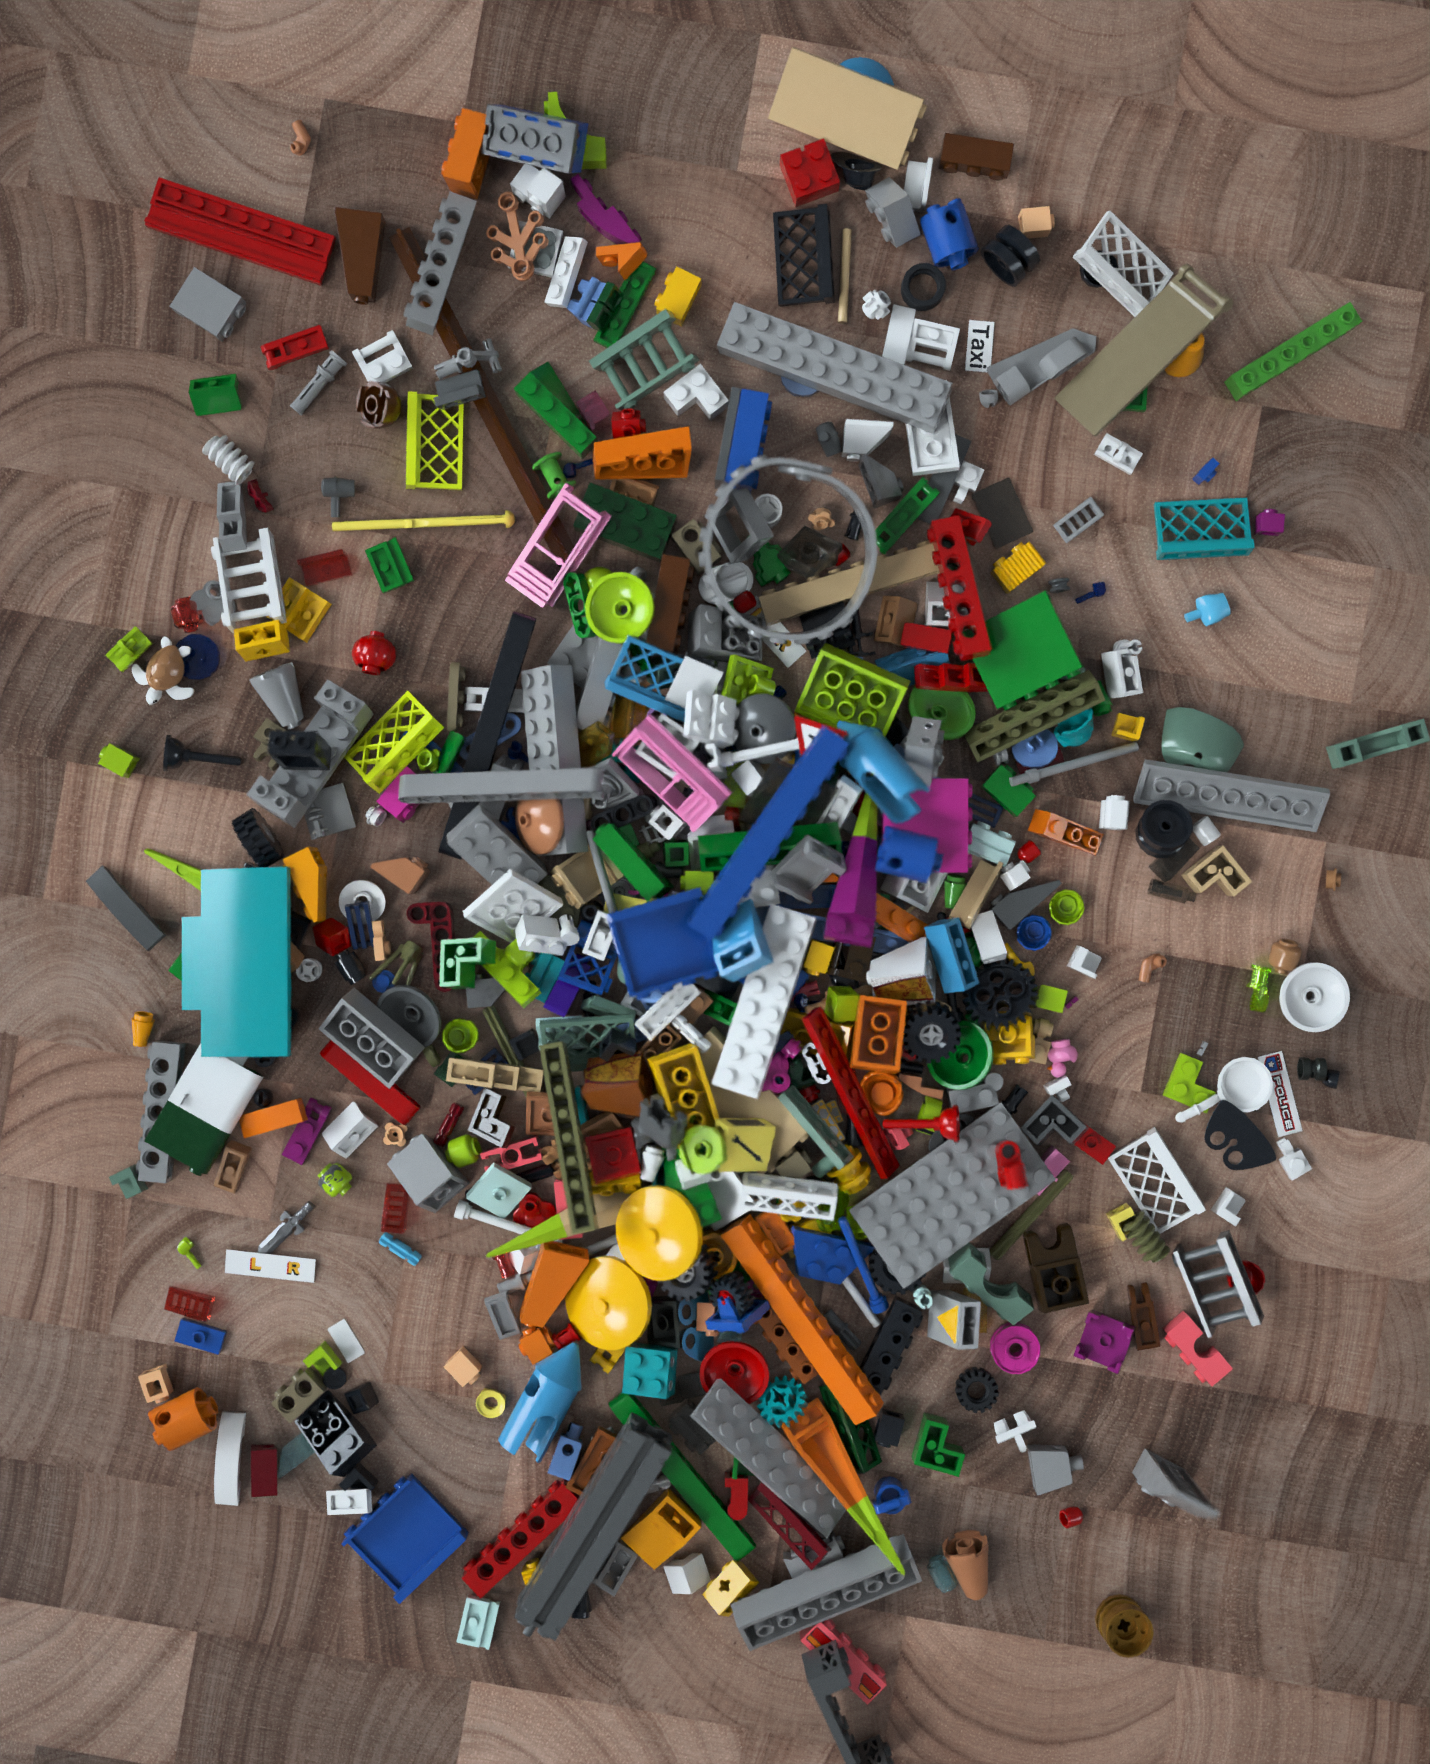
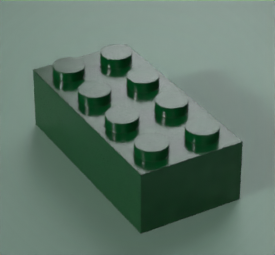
[573,482,677,563]

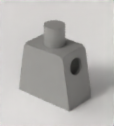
[1027,1445,1084,1495]

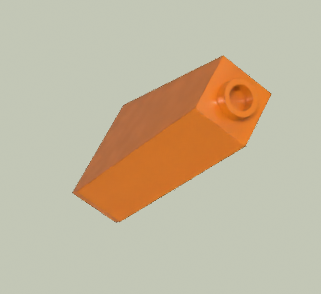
[519,1241,589,1328]

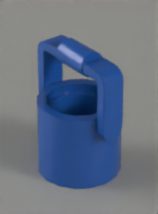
[872,1476,912,1515]

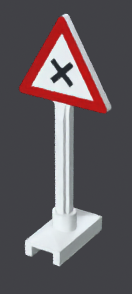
[705,716,848,779]

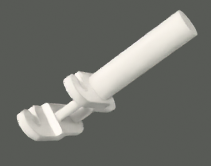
[638,788,667,844]

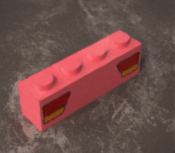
[799,1619,887,1705]

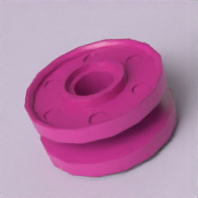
[990,1322,1040,1374]

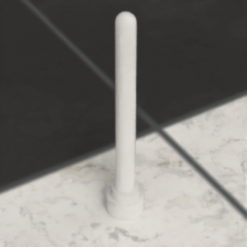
[454,1200,562,1243]

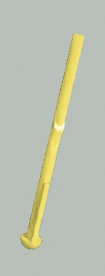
[332,510,515,531]

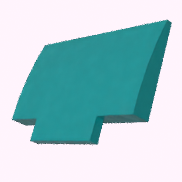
[182,867,291,1057]

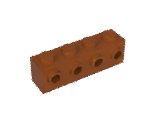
[754,1296,819,1384]

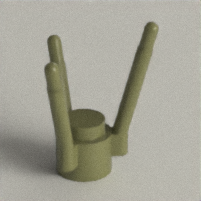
[369,940,423,986]

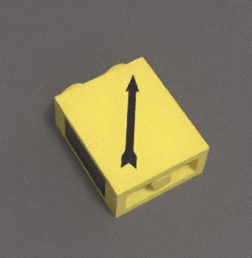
[714,1118,776,1172]

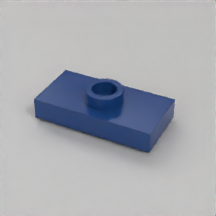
[174,1318,227,1355]

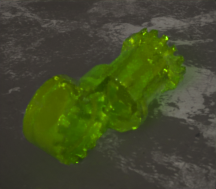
[1246,964,1272,1013]

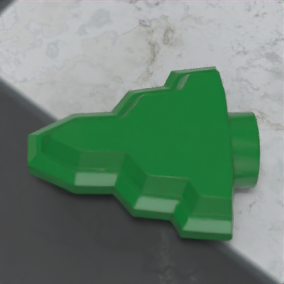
[748,535,798,587]

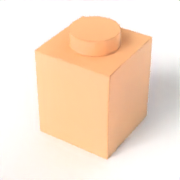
[1018,206,1055,239]
[444,1346,482,1387]

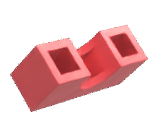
[1162,1311,1233,1387]

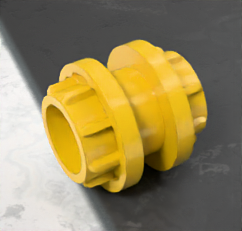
[826,1144,871,1195]

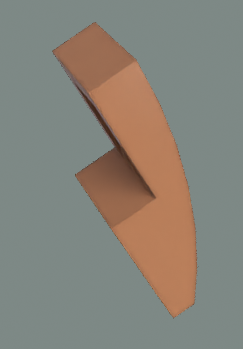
[897,1072,944,1100]

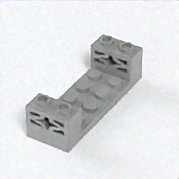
[246,679,374,828]

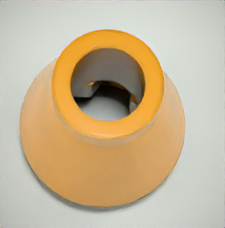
[131,1011,155,1047]

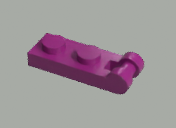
[281,1097,332,1165]

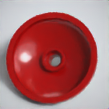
[699,1341,769,1404]

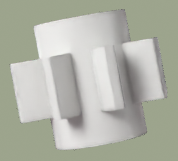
[862,290,891,320]

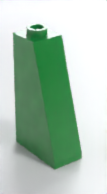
[592,823,674,902]

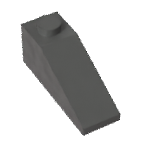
[989,880,1062,930]

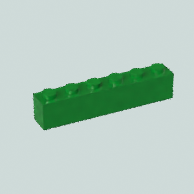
[698,822,842,872]

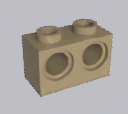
[671,519,722,576]
[775,1145,812,1179]
[271,1367,327,1423]

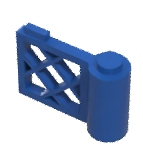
[558,920,618,996]

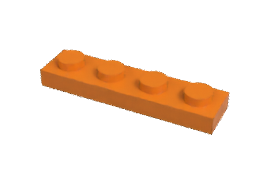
[876,893,929,943]

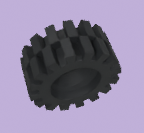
[955,1367,999,1413]

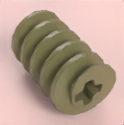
[1121,1210,1170,1262]

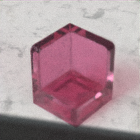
[576,390,610,431]

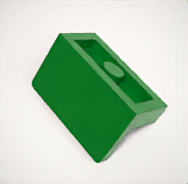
[188,374,242,416]

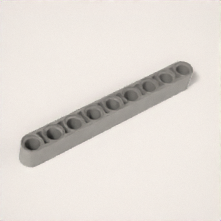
[398,768,603,804]

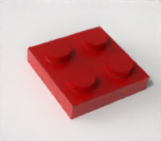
[585,1127,641,1185]

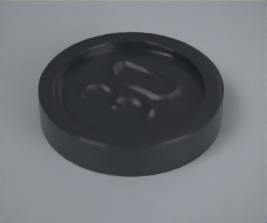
[323,1367,346,1389]

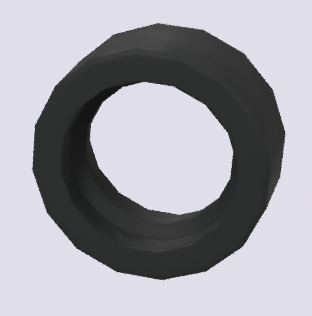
[901,263,946,311]

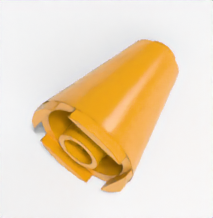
[1164,333,1204,378]

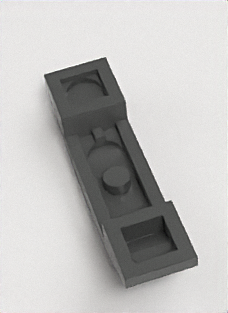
[917,434,971,525]

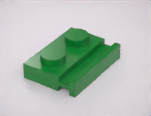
[365,537,414,594]

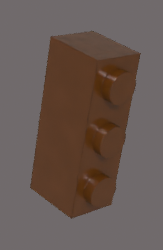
[938,133,1014,181]

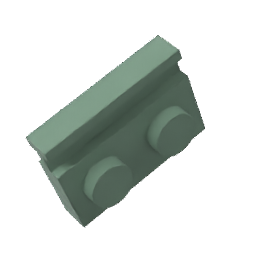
[580,995,637,1024]

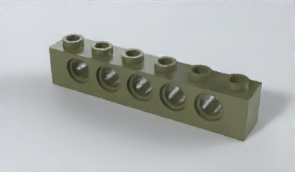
[964,670,1105,762]

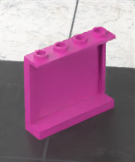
[881,778,972,873]

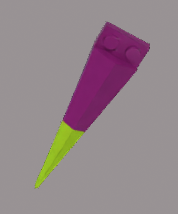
[824,772,877,948]

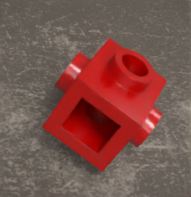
[611,408,646,439]

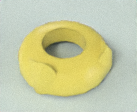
[476,1388,506,1418]

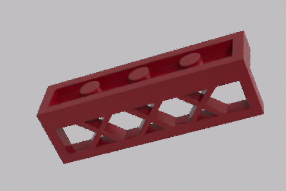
[748,1482,832,1570]

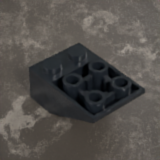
[294,1390,377,1477]

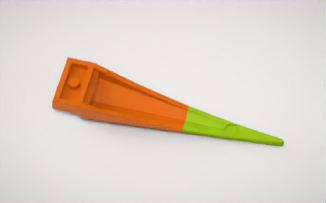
[781,1397,905,1575]

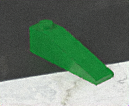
[662,1147,722,1227]

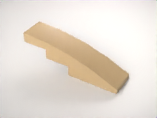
[446,1057,544,1092]

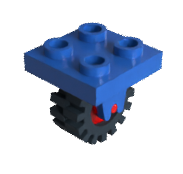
[705,1272,770,1333]

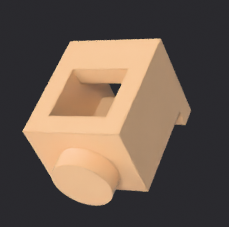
[138,1364,174,1404]

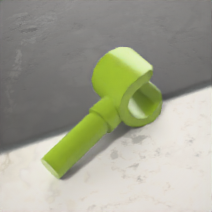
[177,1237,201,1269]

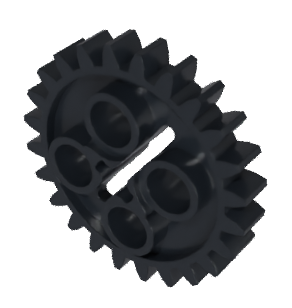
[962,959,1039,1032]

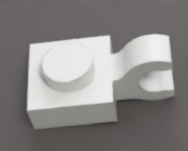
[953,461,984,505]
[1276,1138,1312,1181]

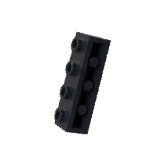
[859,1295,923,1395]

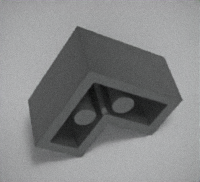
[1020,1095,1089,1146]

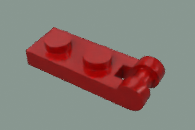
[260,325,329,370]

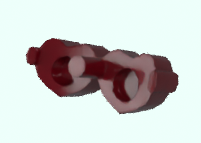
[247,479,274,513]

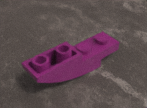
[570,174,642,245]

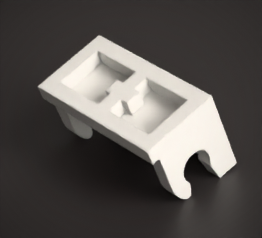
[971,910,1007,964]

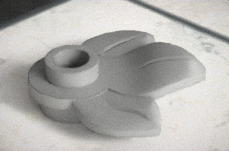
[189,580,236,626]

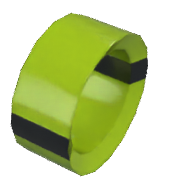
[915,1096,943,1136]

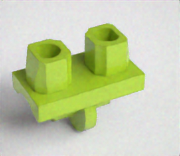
[105,626,153,672]

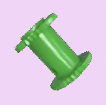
[532,452,576,499]

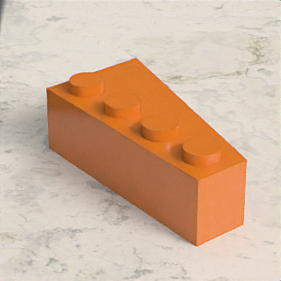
[593,426,692,480]

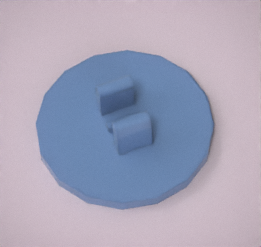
[1012,729,1058,769]

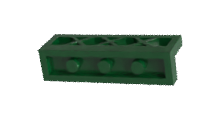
[819,1383,882,1474]

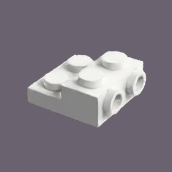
[684,690,739,749]

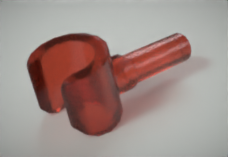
[725,807,741,832]

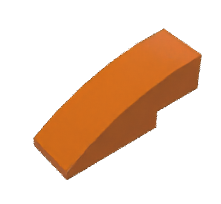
[239,1098,308,1138]

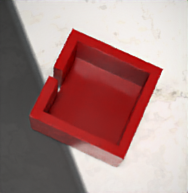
[779,138,840,208]

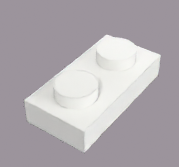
[326,1488,372,1515]

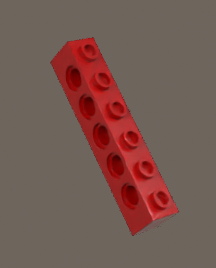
[927,515,991,661]
[461,1479,580,1599]

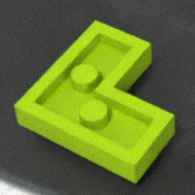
[1163,1053,1216,1113]

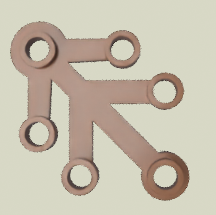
[486,192,549,281]

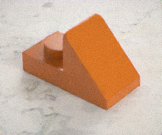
[596,242,647,280]

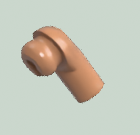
[290,120,311,156]
[1138,954,1167,983]

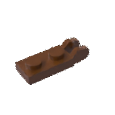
[1127,1282,1161,1351]

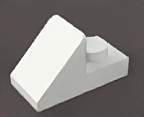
[582,910,613,961]

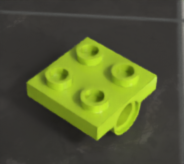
[721,654,776,706]

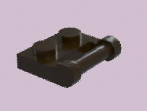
[826,936,876,983]

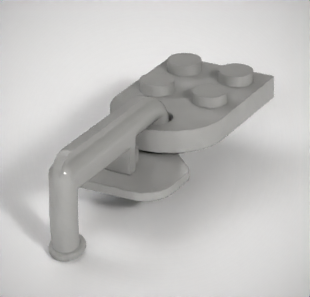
[547,567,647,688]

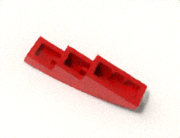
[914,663,988,692]

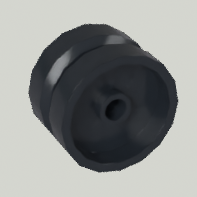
[981,225,1041,287]
[1135,800,1193,858]

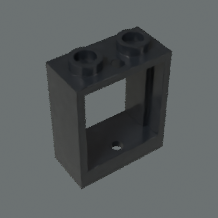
[268,731,331,770]

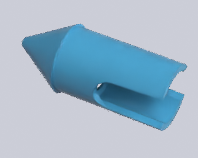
[837,721,931,823]
[498,1342,582,1463]

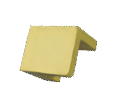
[1106,1203,1135,1242]

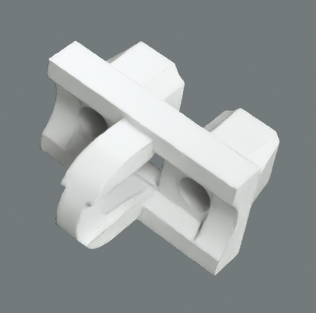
[1094,433,1143,475]
[994,1410,1036,1453]

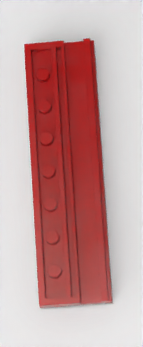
[144,177,336,286]

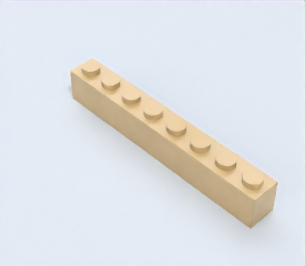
[758,541,940,627]

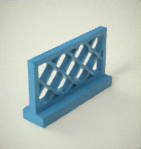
[604,635,686,722]

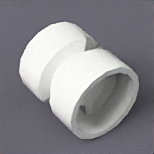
[755,494,782,529]

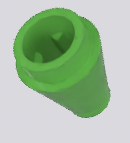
[944,874,967,909]

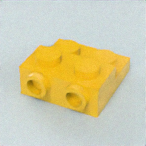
[985,1011,1035,1065]

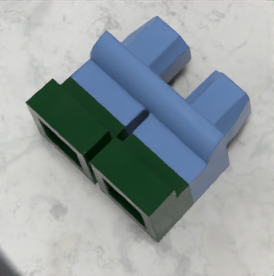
[567,277,624,333]

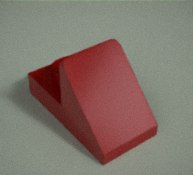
[950,508,992,546]

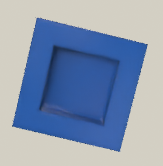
[1192,458,1220,485]

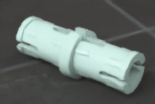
[913,1284,933,1309]

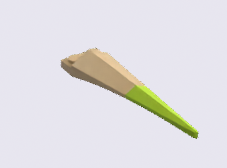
[486,1179,652,1257]

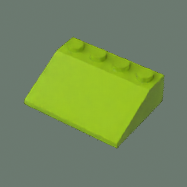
[794,643,911,737]

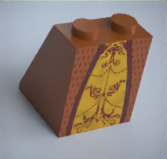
[581,1051,654,1116]

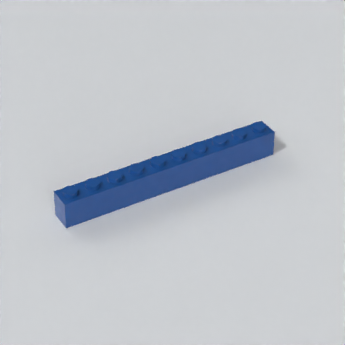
[687,725,849,940]

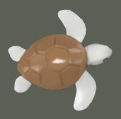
[132,636,194,705]

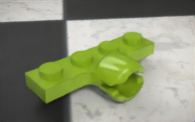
[473,931,541,1008]

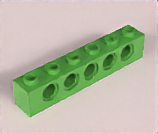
[1224,302,1363,401]

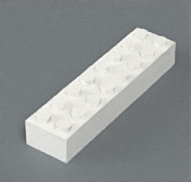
[712,904,817,1099]

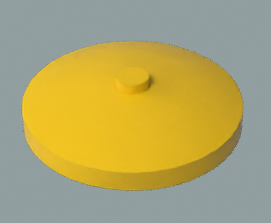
[616,1185,702,1281]
[565,1255,652,1350]

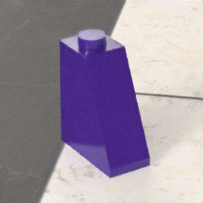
[543,953,592,1017]

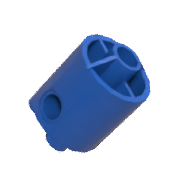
[920,198,979,270]
[875,825,943,883]

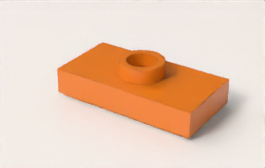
[755,1212,794,1256]

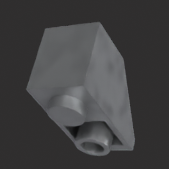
[466,974,505,1008]

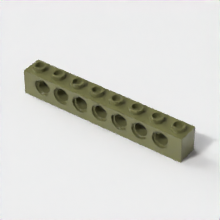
[539,1041,599,1234]

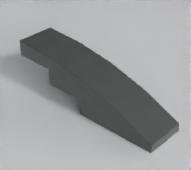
[86,865,166,951]

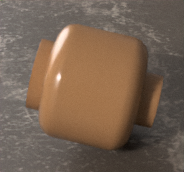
[1268,938,1302,974]

